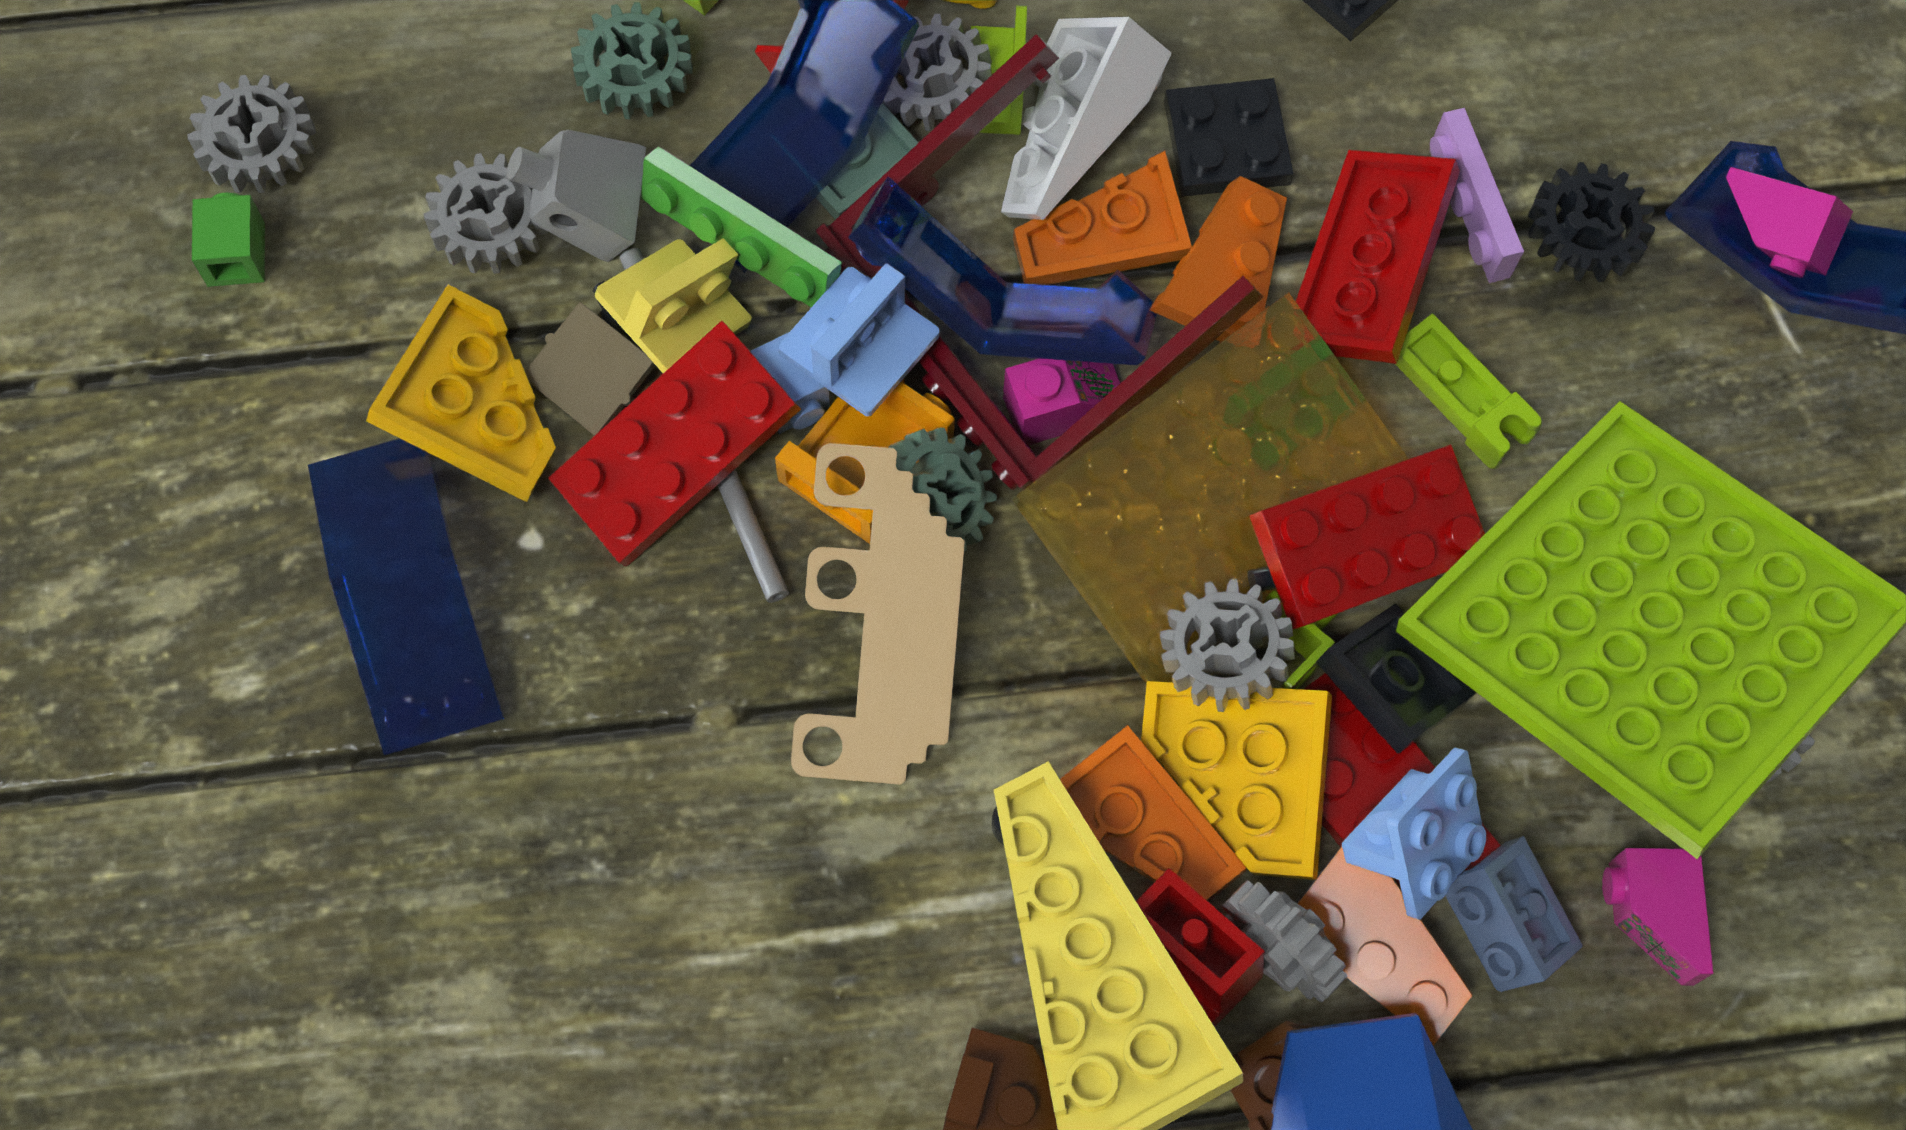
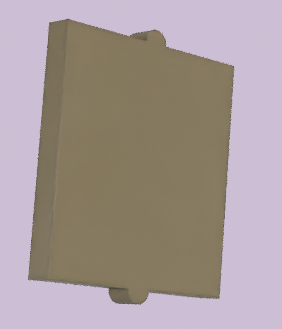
[525,302,656,436]

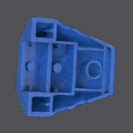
[1271,1013,1473,1130]

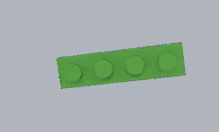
[641,146,842,307]

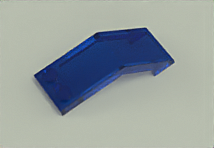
[689,0,919,273]
[1665,141,1906,335]
[848,177,1157,365]
[308,438,505,755]

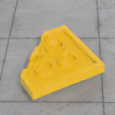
[366,284,556,502]
[1141,681,1332,880]

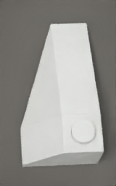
[1001,17,1172,220]

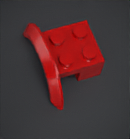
[1136,868,1265,1099]

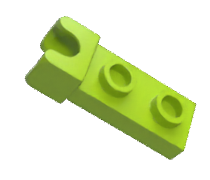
[1395,313,1542,469]

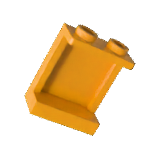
[775,379,955,544]

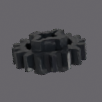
[1528,162,1655,282]

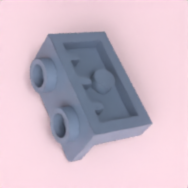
[1445,836,1583,992]

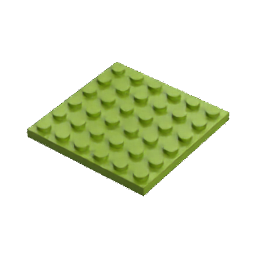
[1396,401,1906,859]

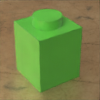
[192,192,265,287]

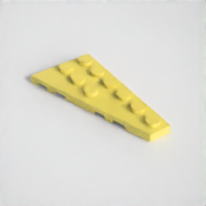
[994,761,1243,1130]

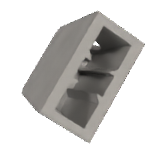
[507,130,646,262]

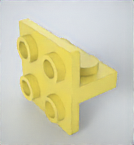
[595,238,752,373]

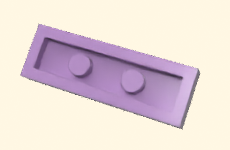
[1430,108,1524,283]

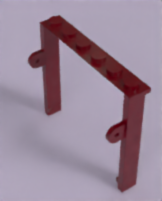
[815,34,1263,495]

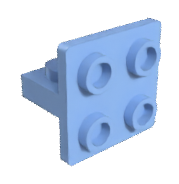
[778,263,939,417]
[1342,747,1486,920]

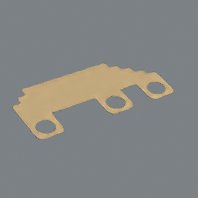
[791,443,965,785]

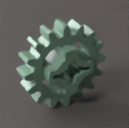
[571,2,693,119]
[888,427,997,551]

